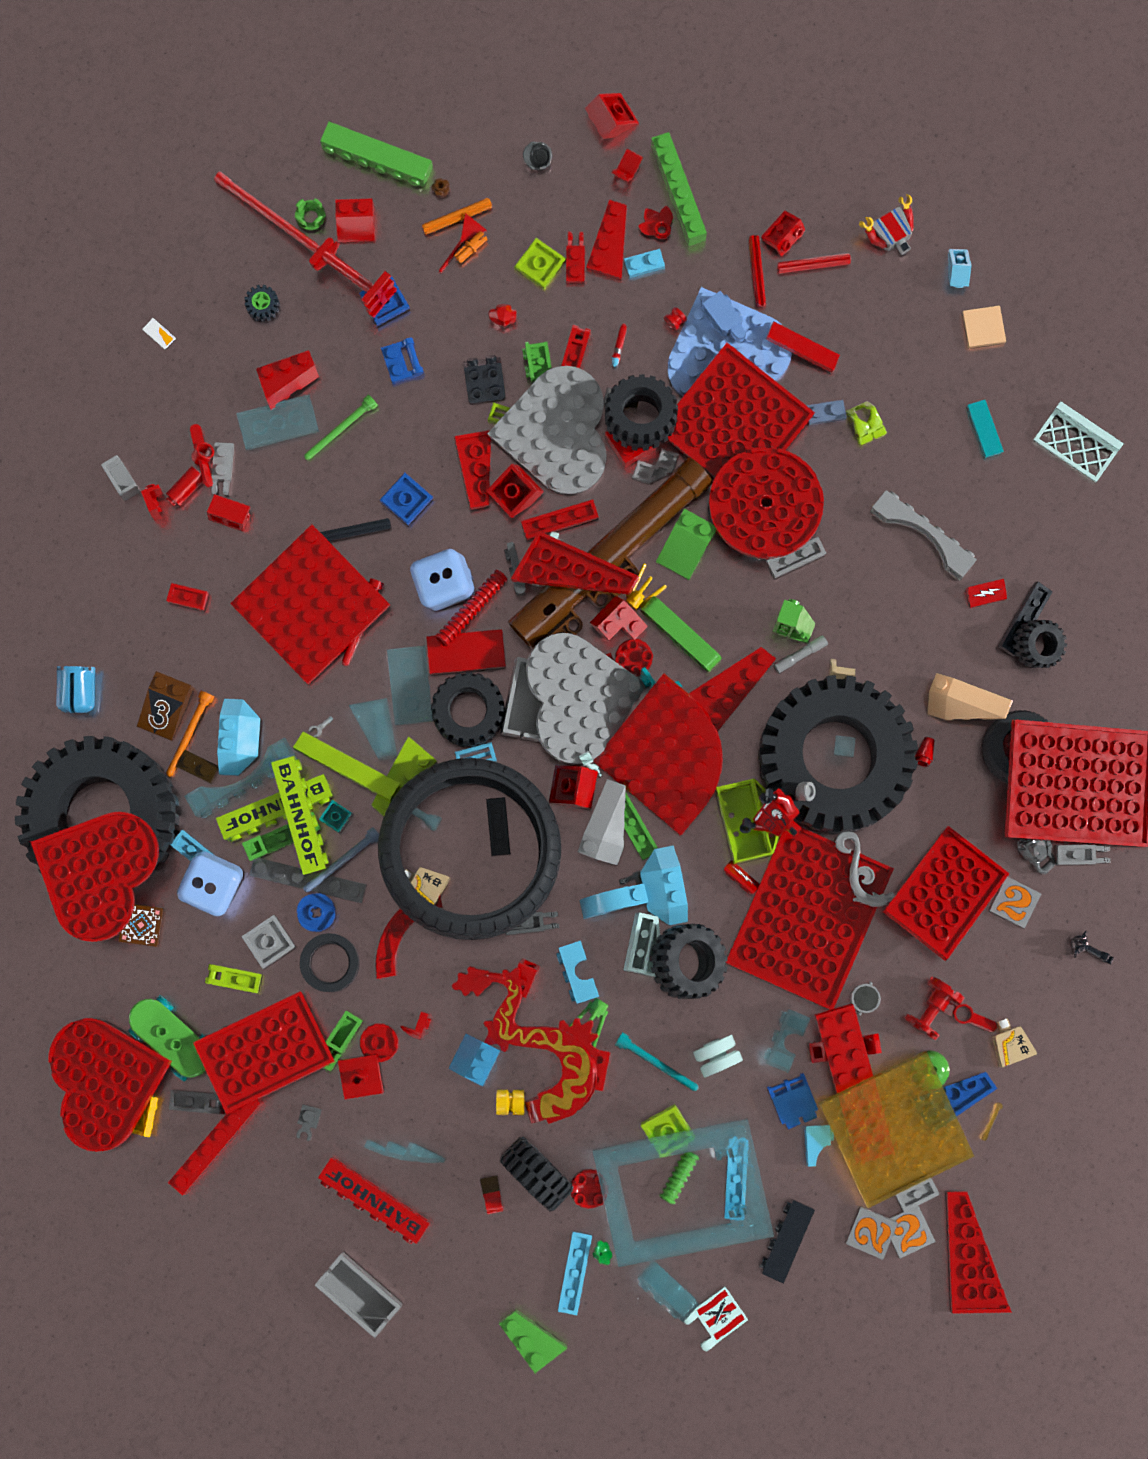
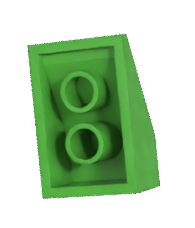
[656,508,717,580]

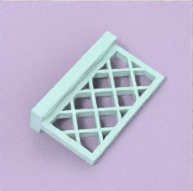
[1033,401,1124,482]

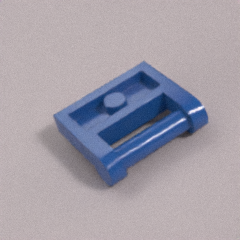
[381,338,424,384]

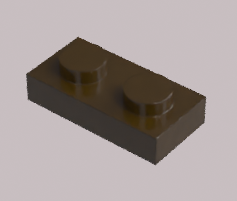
[176,750,219,784]

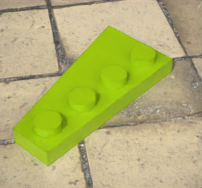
[371,736,437,817]

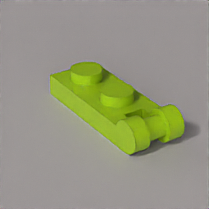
[205,964,262,993]

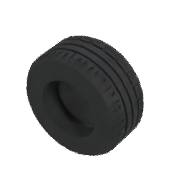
[982,710,1048,784]

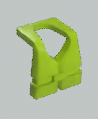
[846,401,887,445]

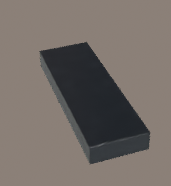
[486,797,511,857]

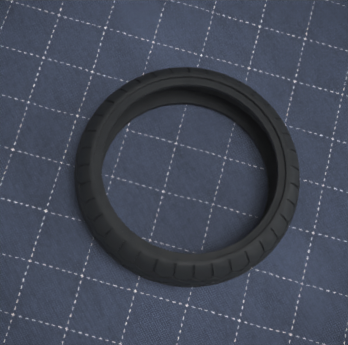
[378,758,561,940]

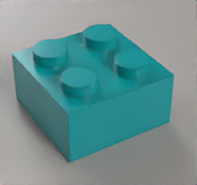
[319,800,353,834]

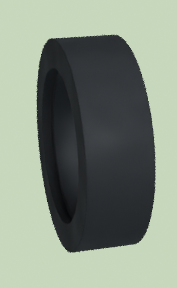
[300,933,360,993]

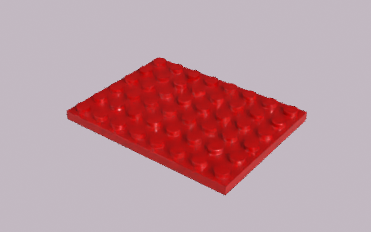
[1005,720,1148,847]
[725,828,894,1010]

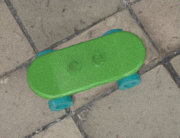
[128,995,206,1082]

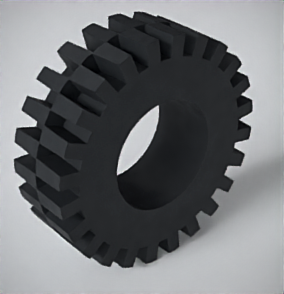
[758,675,918,834]
[15,736,180,877]

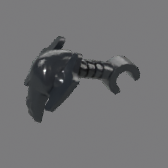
[1071,930,1114,965]

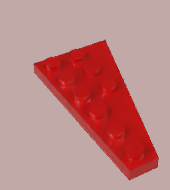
[511,531,639,595]
[688,647,776,731]
[946,1191,1012,1314]

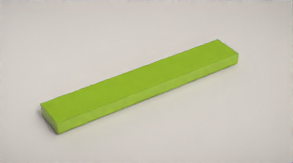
[293,732,401,801]

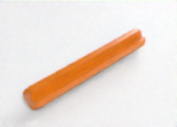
[422,198,492,234]

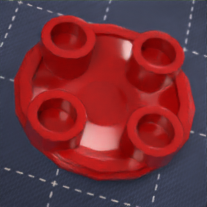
[615,639,653,677]
[571,1169,609,1209]

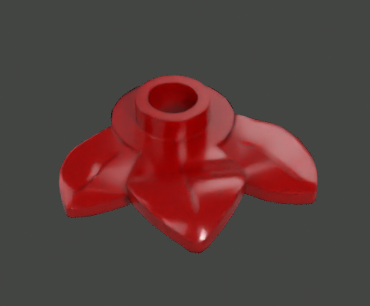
[638,206,673,240]

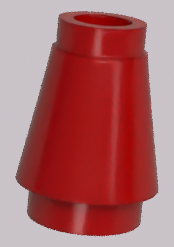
[915,737,935,767]

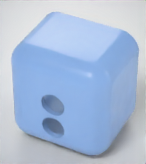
[410,549,475,611]
[177,851,243,916]

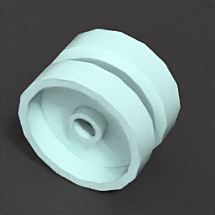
[693,1035,743,1078]

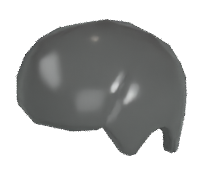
[523,141,553,170]

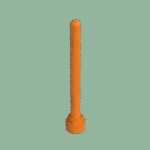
[166,690,215,777]

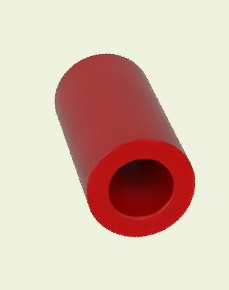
[166,466,203,506]

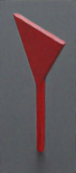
[439,213,486,273]

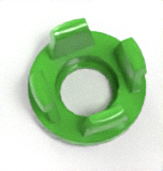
[295,198,326,231]

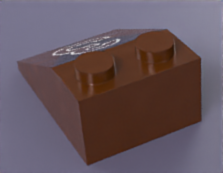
[137,671,195,741]

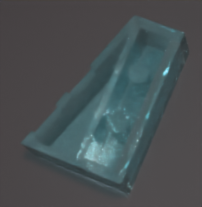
[349,698,398,761]
[637,1259,699,1322]

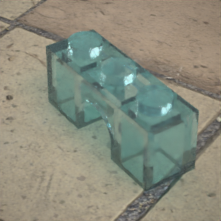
[764,1009,810,1073]

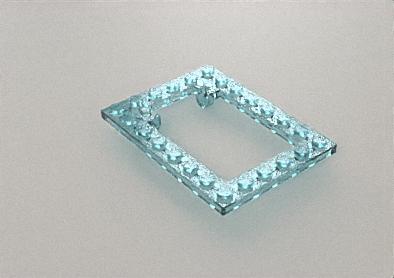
[593,1118,774,1267]

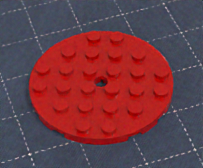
[709,447,824,559]

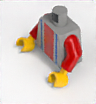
[859,194,913,255]

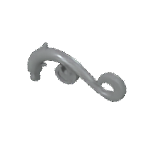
[835,831,895,907]

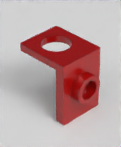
[611,149,643,182]

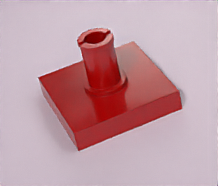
[338,1054,384,1100]

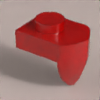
[400,1011,432,1040]

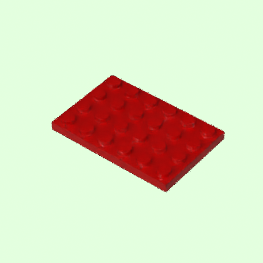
[883,826,1010,961]
[193,991,335,1115]

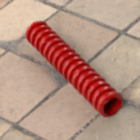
[435,570,508,647]

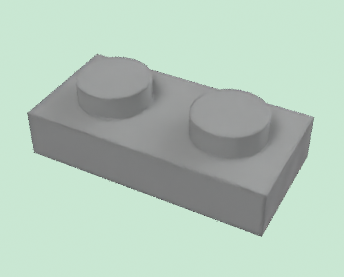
[895,1176,940,1212]

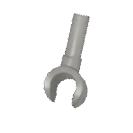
[308,716,333,737]

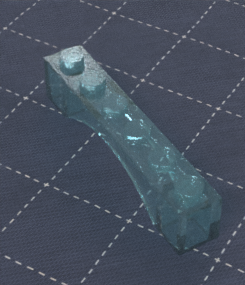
[184,737,298,818]

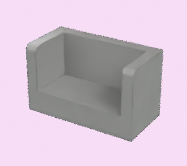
[101,455,141,501]

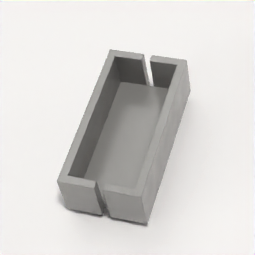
[500,657,542,742]
[315,1252,403,1338]

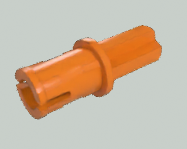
[454,231,488,263]

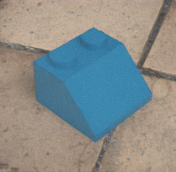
[448,1034,501,1086]

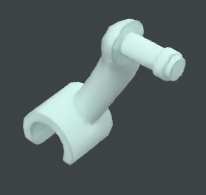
[579,751,603,777]

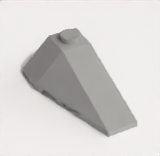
[577,779,626,865]

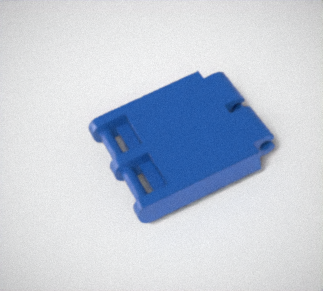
[767,1073,818,1129]

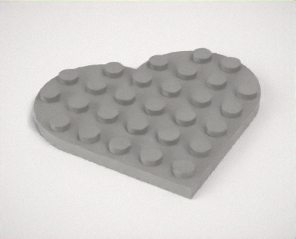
[487,366,607,494]
[526,633,645,764]

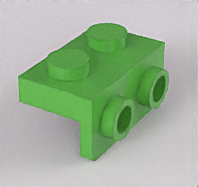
[522,342,552,383]

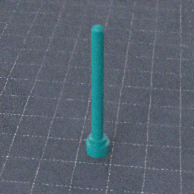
[615,1032,698,1091]

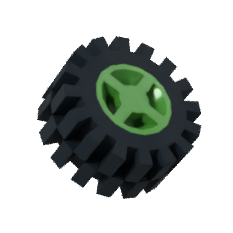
[244,285,280,322]

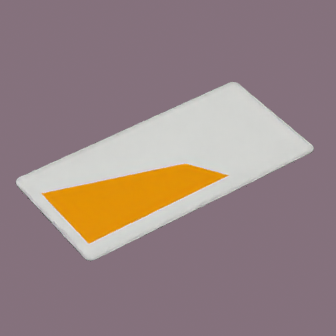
[143,318,176,349]

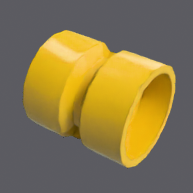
[496,1090,525,1115]

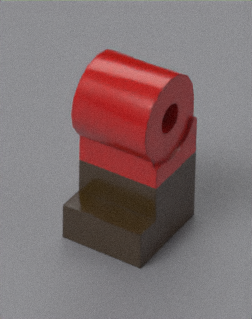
[480,1175,503,1214]

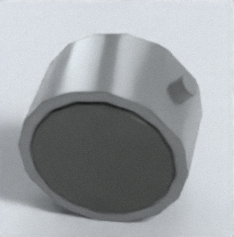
[850,981,881,1016]

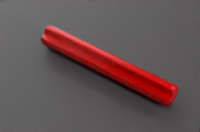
[749,235,766,307]
[777,253,851,273]

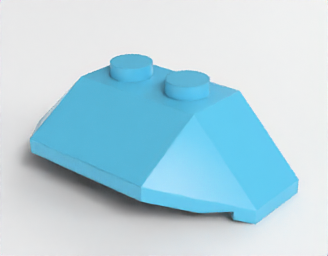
[217,699,260,776]
[640,845,688,925]

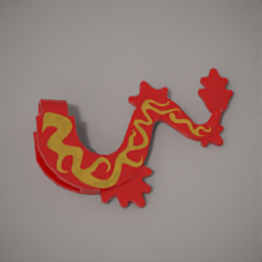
[452,966,599,1124]

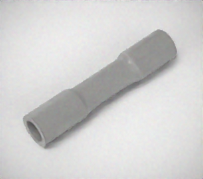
[773,635,828,673]

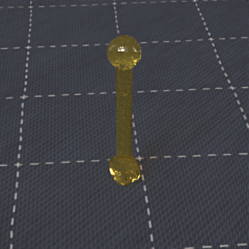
[982,1102,1003,1141]

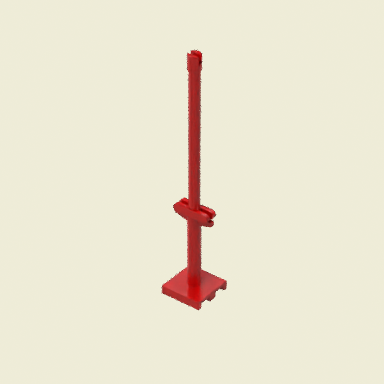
[214,172,397,318]

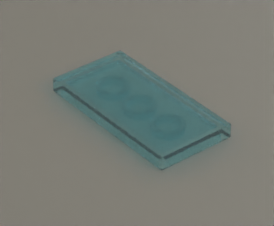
[236,395,319,450]
[387,646,433,726]

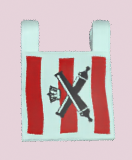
[682,1287,748,1351]

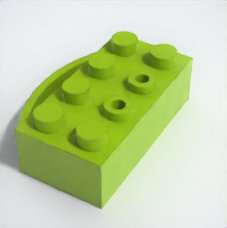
[715,778,778,864]

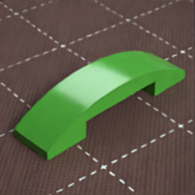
[242,812,321,861]

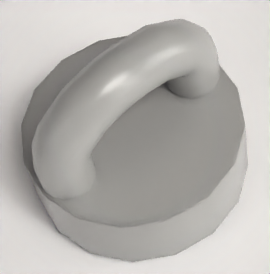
[795,782,815,801]

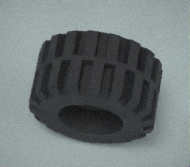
[1013,620,1067,668]

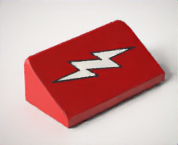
[965,579,1007,608]
[723,860,760,895]

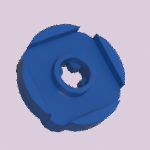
[297,893,336,932]

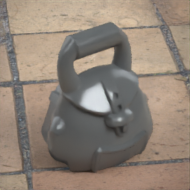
[1017,838,1056,875]

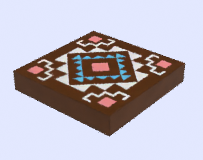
[119,904,164,947]

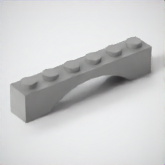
[870,490,977,581]

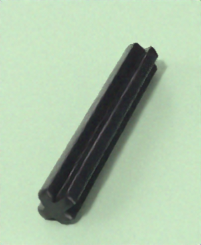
[320,518,391,542]

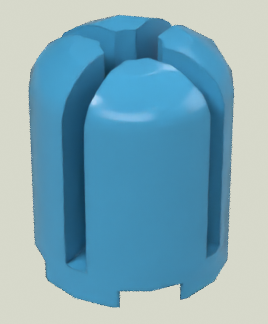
[56,666,95,713]

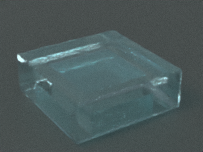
[833,735,856,758]

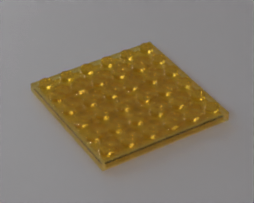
[819,1051,975,1208]

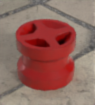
[664,307,687,331]

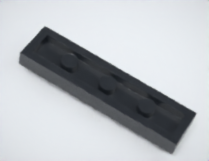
[998,582,1053,656]

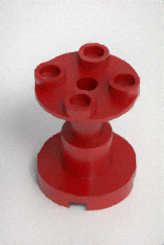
[904,976,965,1041]

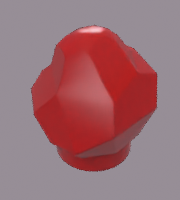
[488,304,516,327]

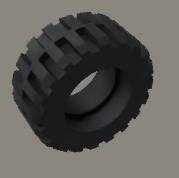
[605,374,678,451]
[431,672,505,747]
[650,923,728,999]
[500,1137,574,1211]

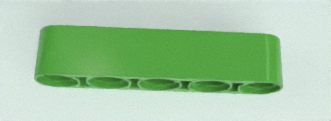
[640,596,722,672]

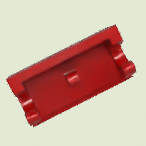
[207,494,250,532]

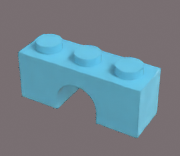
[556,941,599,1004]

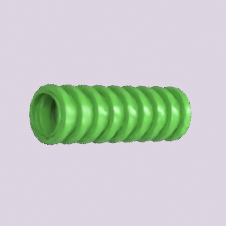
[659,1149,699,1204]

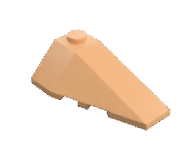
[928,673,1013,720]

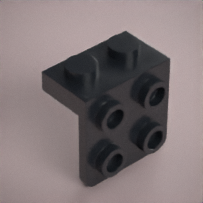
[463,355,506,403]

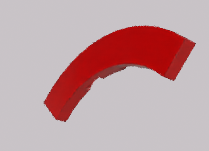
[375,895,443,979]

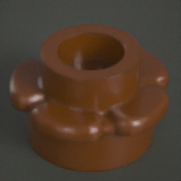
[432,178,450,196]

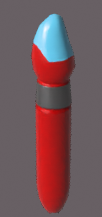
[612,323,627,367]

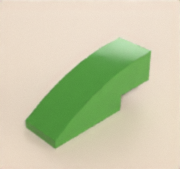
[322,1011,363,1074]

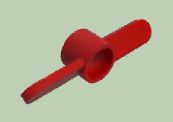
[190,424,214,488]
[927,997,997,1032]

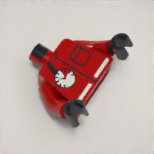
[740,788,802,837]

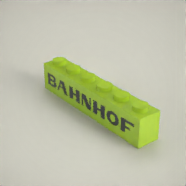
[271,756,329,875]
[216,774,334,842]

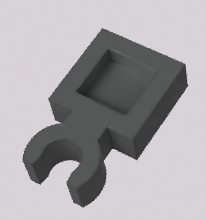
[296,1104,322,1141]

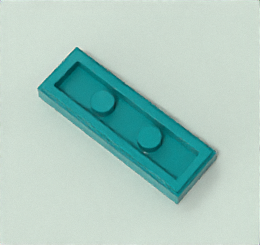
[967,399,1004,459]

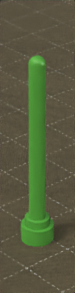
[304,394,378,460]

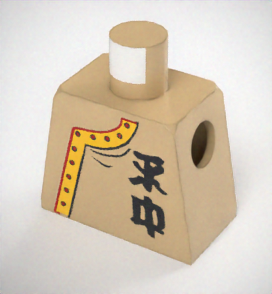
[405,867,450,905]
[992,1018,1037,1067]

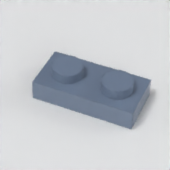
[806,400,847,425]

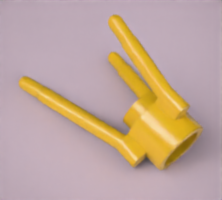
[625,563,667,610]

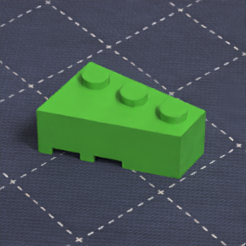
[499,1309,567,1373]

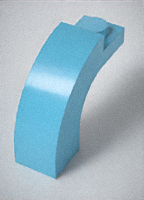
[579,883,648,919]

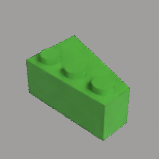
[772,599,815,644]

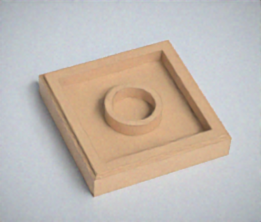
[962,306,1006,349]

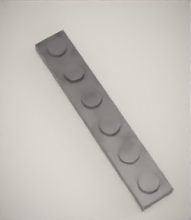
[249,858,367,904]

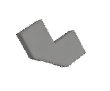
[632,448,679,485]

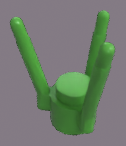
[569,998,608,1047]

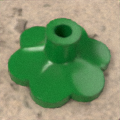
[592,1241,612,1265]

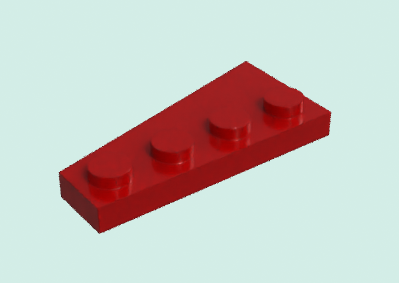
[586,200,627,281]
[454,430,491,510]

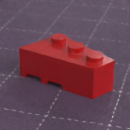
[256,350,319,410]

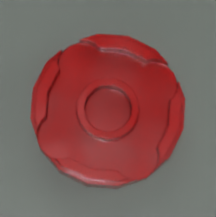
[360,1023,399,1062]

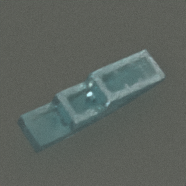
[364,1139,447,1163]

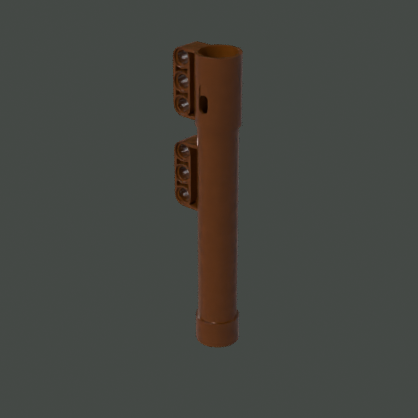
[508,457,713,650]

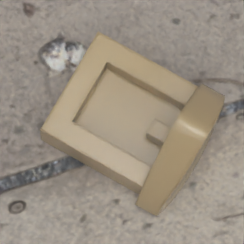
[829,659,855,679]

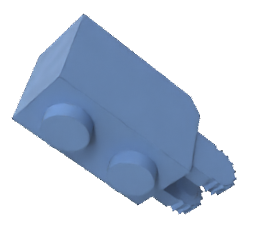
[701,291,746,344]

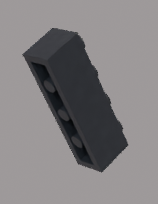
[759,1199,815,1284]

